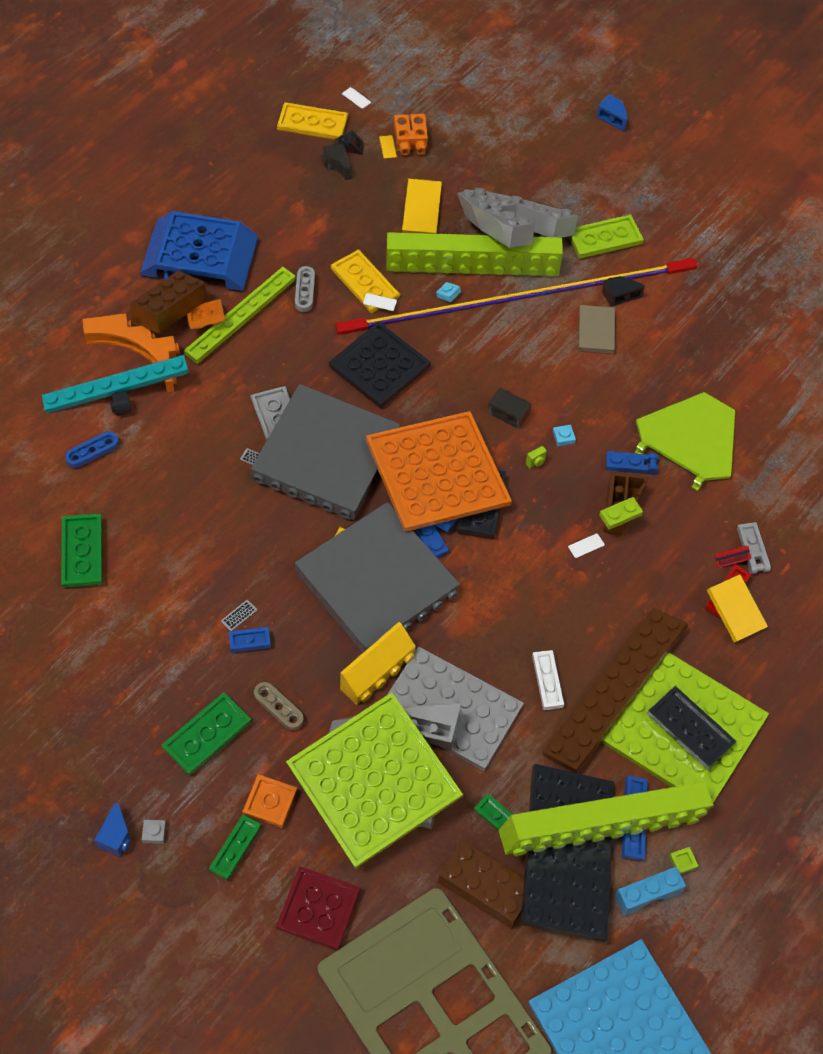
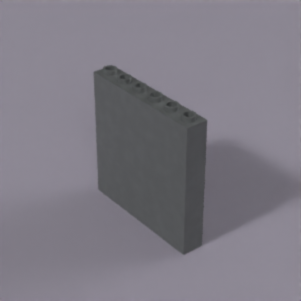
[251,384,400,521]
[295,502,460,653]

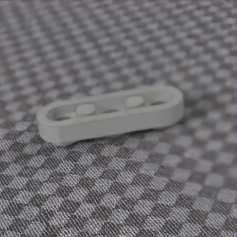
[295,266,315,312]

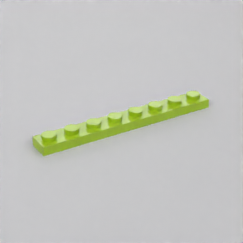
[184,267,296,364]

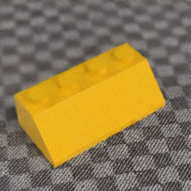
[340,622,415,706]

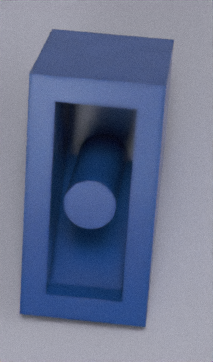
[596,94,628,132]
[95,803,131,857]

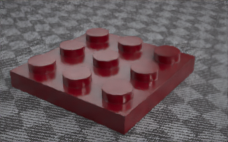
[276,866,360,951]

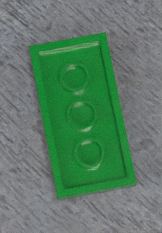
[61,514,102,588]
[161,692,252,776]

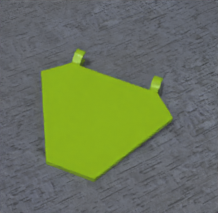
[635,392,735,491]

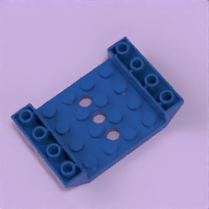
[140,211,258,291]

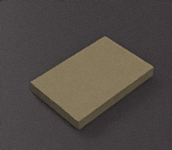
[578,305,615,354]

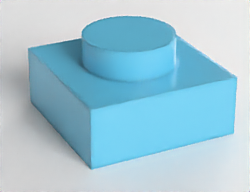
[436,282,461,302]
[552,425,576,447]

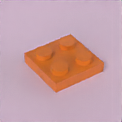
[187,299,225,329]
[242,774,298,828]

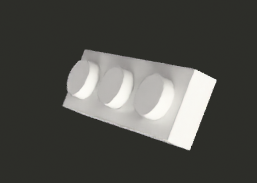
[532,650,564,710]

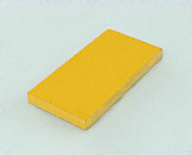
[277,102,348,140]
[402,179,442,234]
[331,249,400,314]

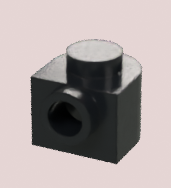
[110,391,131,416]

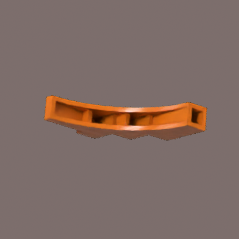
[82,313,180,392]

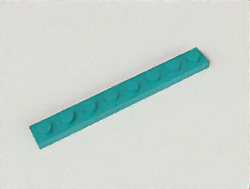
[42,355,189,414]

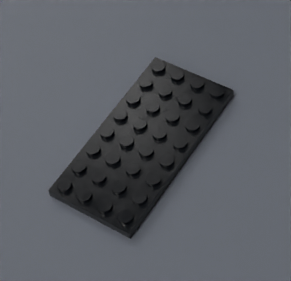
[521,764,614,943]

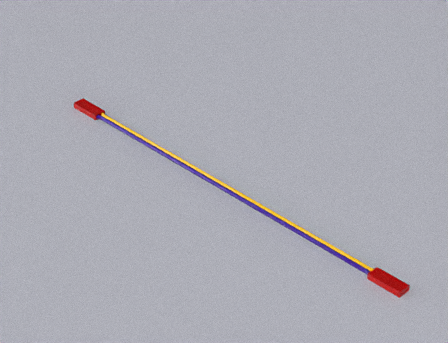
[335,258,698,335]

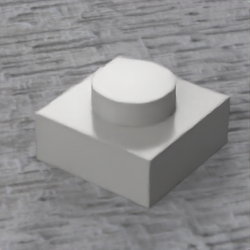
[142,820,166,844]

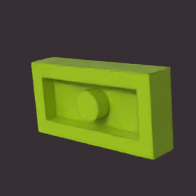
[599,497,643,530]

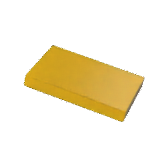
[707,575,768,643]

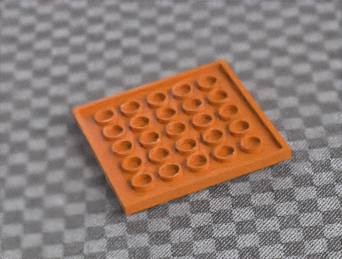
[365,411,512,532]

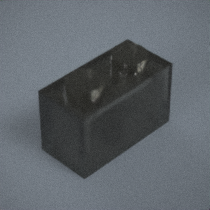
[488,388,532,429]

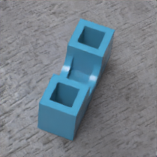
[615,866,686,917]

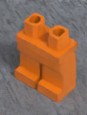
[393,114,428,156]

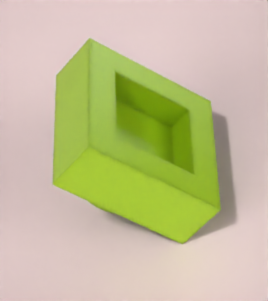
[526,446,547,469]
[669,847,699,875]

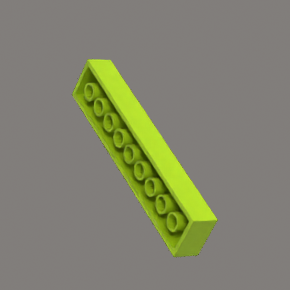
[386,232,563,276]
[498,782,714,856]

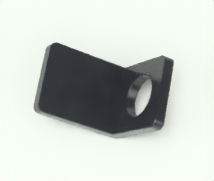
[334,131,364,154]

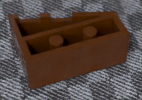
[603,472,649,534]

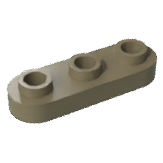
[254,682,303,731]

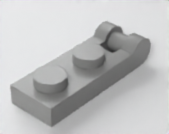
[737,522,771,574]

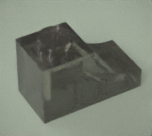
[321,143,352,180]

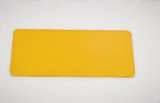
[379,135,397,158]

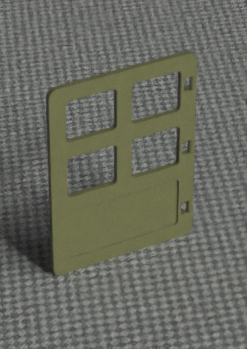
[318,888,551,1054]

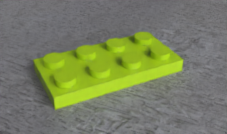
[569,215,644,259]

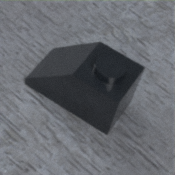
[602,276,645,307]

